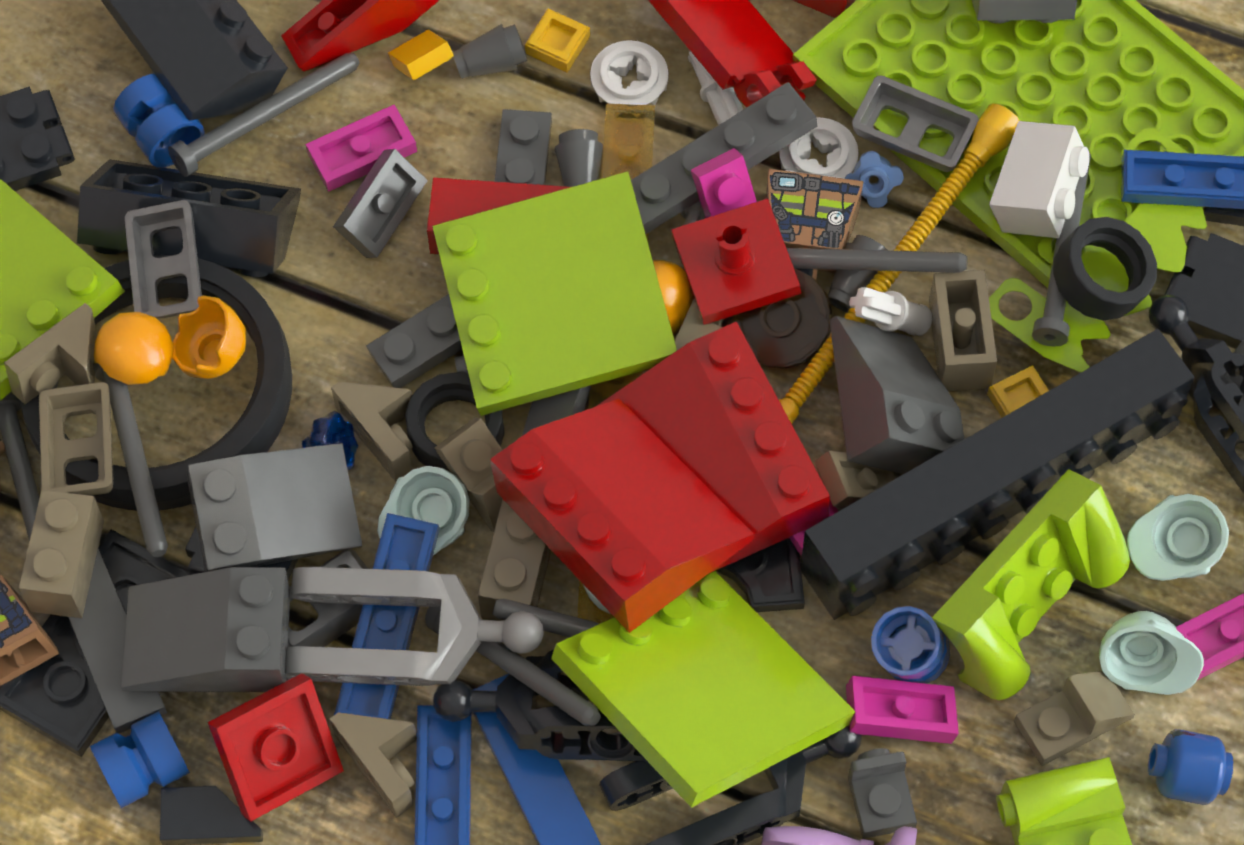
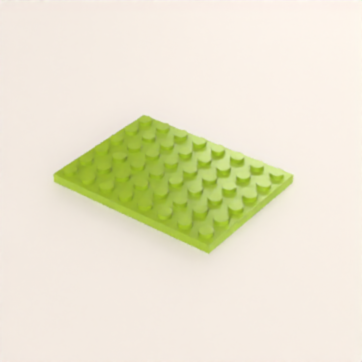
[793,0,1244,288]

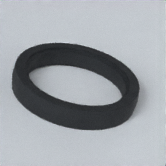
[20,255,292,511]

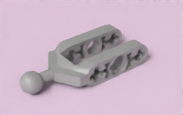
[285,567,544,686]

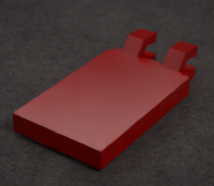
[648,0,817,108]

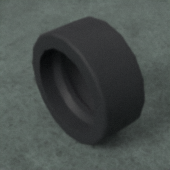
[1053,217,1157,321]
[405,372,505,472]

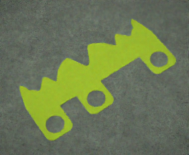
[989,128,1207,373]

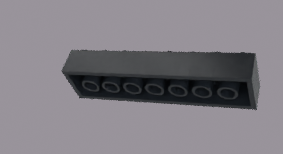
[801,329,1195,620]

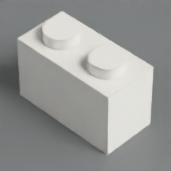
[989,121,1089,238]

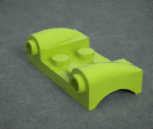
[932,469,1130,700]
[996,757,1132,845]

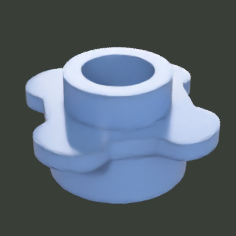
[845,151,904,208]

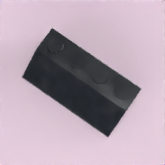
[101,0,288,121]
[77,159,301,277]

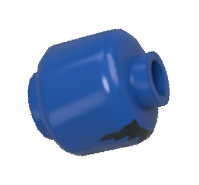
[1148,729,1233,805]

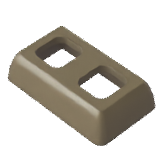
[39,382,114,496]

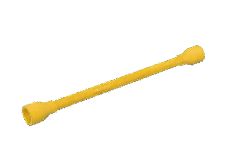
[778,103,1020,424]

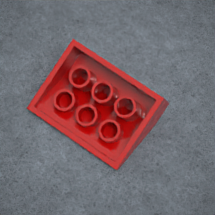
[597,321,830,573]
[490,399,754,633]

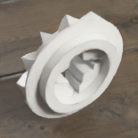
[590,40,668,113]
[779,117,858,179]

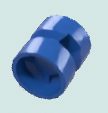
[113,74,205,167]
[871,606,950,684]
[90,711,190,808]

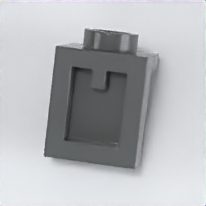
[848,748,917,839]

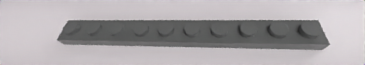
[366,82,818,388]

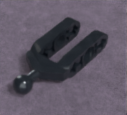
[1149,294,1244,494]
[433,649,647,761]
[599,725,862,845]

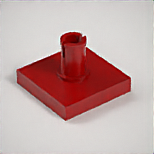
[671,198,801,325]
[207,673,344,821]

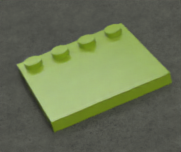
[432,171,677,416]
[0,179,125,401]
[551,571,855,808]

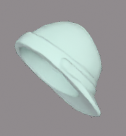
[377,466,470,555]
[1127,494,1229,581]
[1099,611,1204,695]

